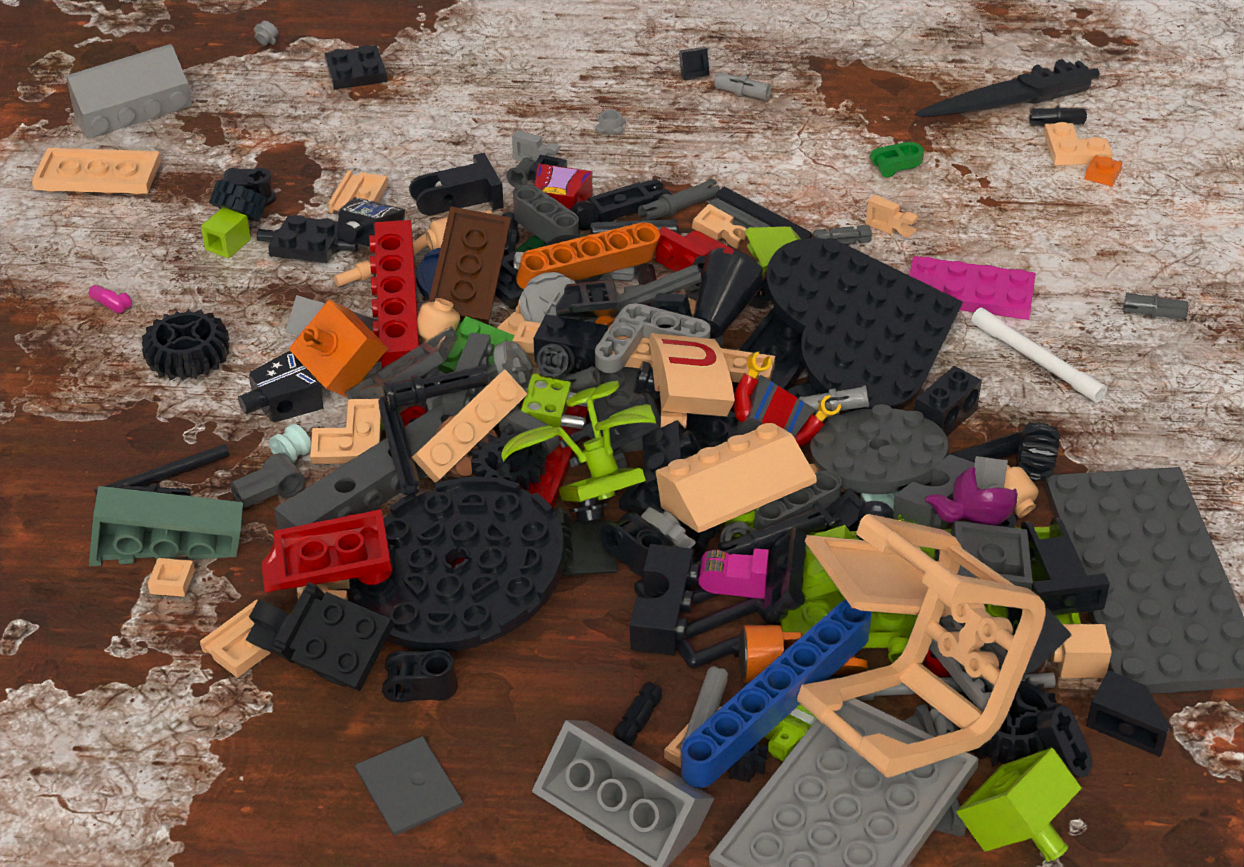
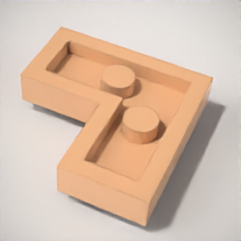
[1044,122,1113,165]
[310,399,382,464]

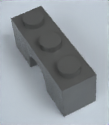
[893,454,975,530]

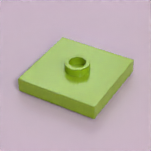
[559,468,646,502]

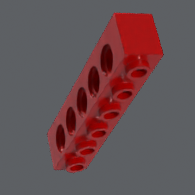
[369,220,419,368]

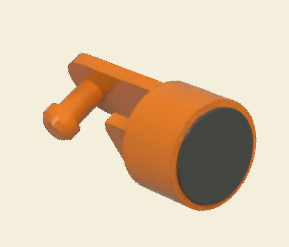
[739,625,868,683]

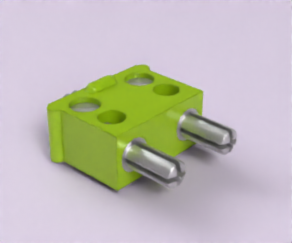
[514,374,587,429]

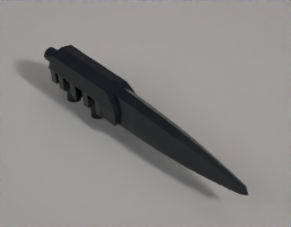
[915,59,1100,118]

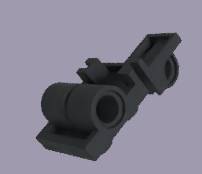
[246,582,395,691]

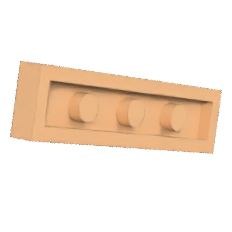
[411,369,527,483]

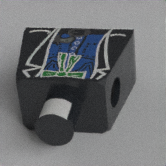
[337,197,405,247]

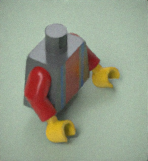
[733,351,841,448]

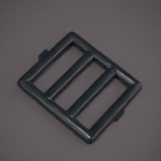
[634,557,781,669]

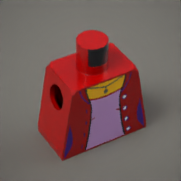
[534,164,593,210]

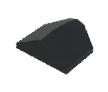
[555,280,617,317]

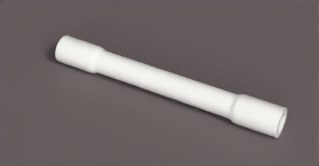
[971,307,1107,403]

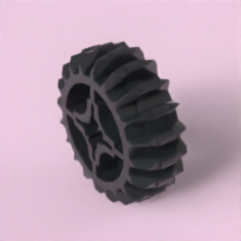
[142,309,230,381]
[959,676,1062,767]

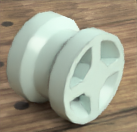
[269,423,311,463]

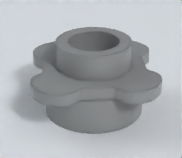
[596,110,625,135]

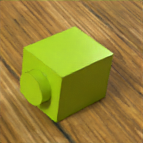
[201,207,251,259]

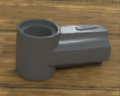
[230,453,305,509]

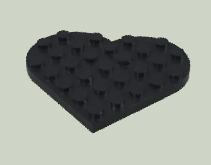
[764,238,963,411]

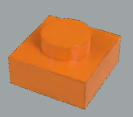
[1085,155,1123,187]

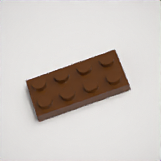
[428,206,511,325]

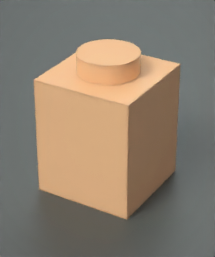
[1050,624,1112,678]

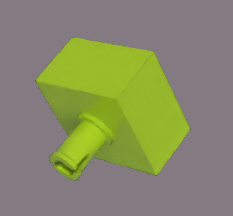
[956,748,1082,862]

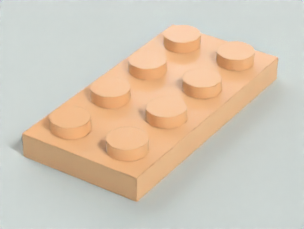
[32,148,161,195]

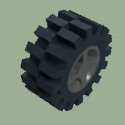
[209,179,268,222]

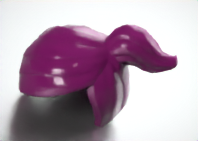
[925,466,1018,526]

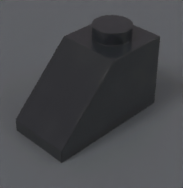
[1086,670,1170,757]

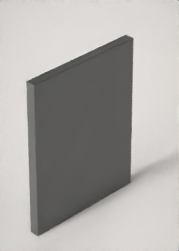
[354,736,464,836]

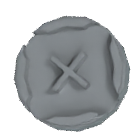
[520,272,581,323]
[486,340,533,404]

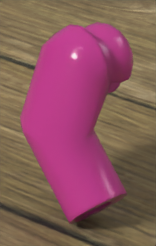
[88,285,132,313]

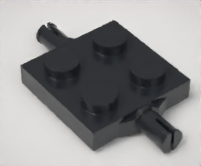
[257,215,358,263]

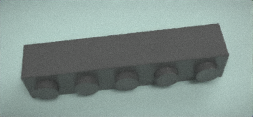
[443,333,494,416]

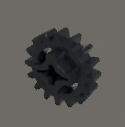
[471,431,546,490]

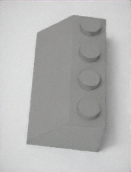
[66,44,192,139]
[532,720,715,867]

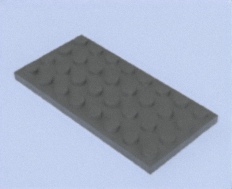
[1043,467,1244,694]

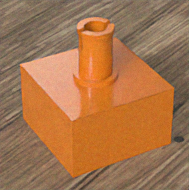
[289,299,388,397]

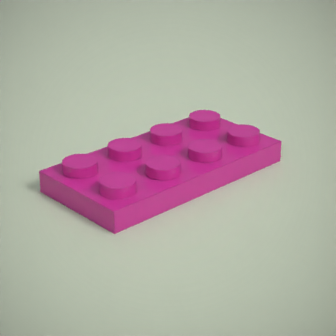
[909,256,1036,320]

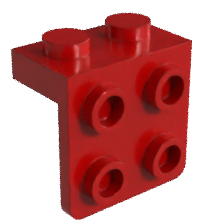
[656,226,734,272]

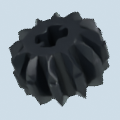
[1015,422,1060,481]

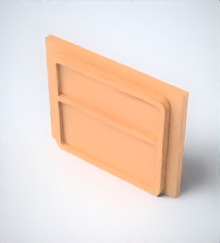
[805,535,951,617]

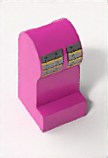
[698,549,769,599]

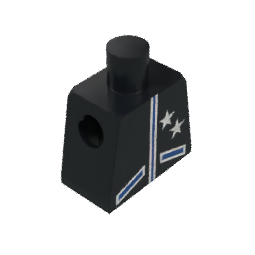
[238,351,324,422]

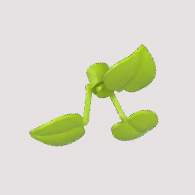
[501,380,656,478]

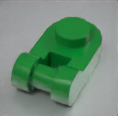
[870,142,924,178]

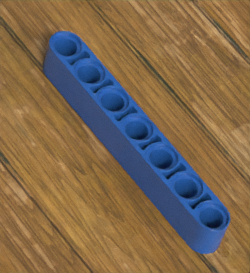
[681,600,872,788]

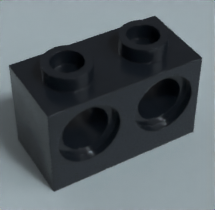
[914,366,982,437]

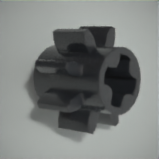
[728,742,768,782]

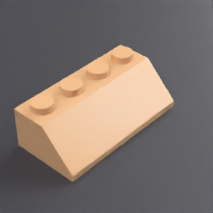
[656,423,817,533]

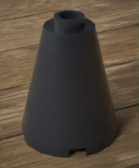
[693,248,765,339]

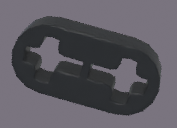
[1037,706,1092,778]

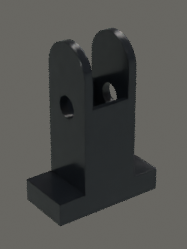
[409,153,504,215]
[1020,518,1110,615]

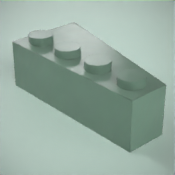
[89,486,243,566]

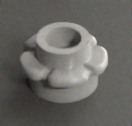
[254,21,279,45]

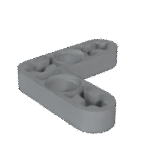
[595,303,711,373]

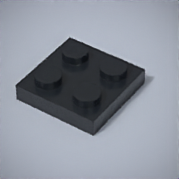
[324,45,387,90]

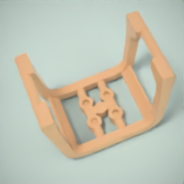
[797,514,1046,778]

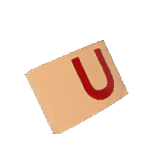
[649,333,735,417]

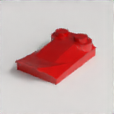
[261,509,393,594]

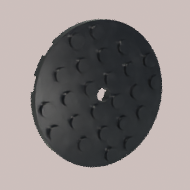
[349,477,566,652]

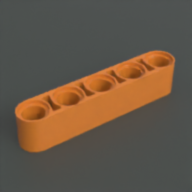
[516,222,660,289]

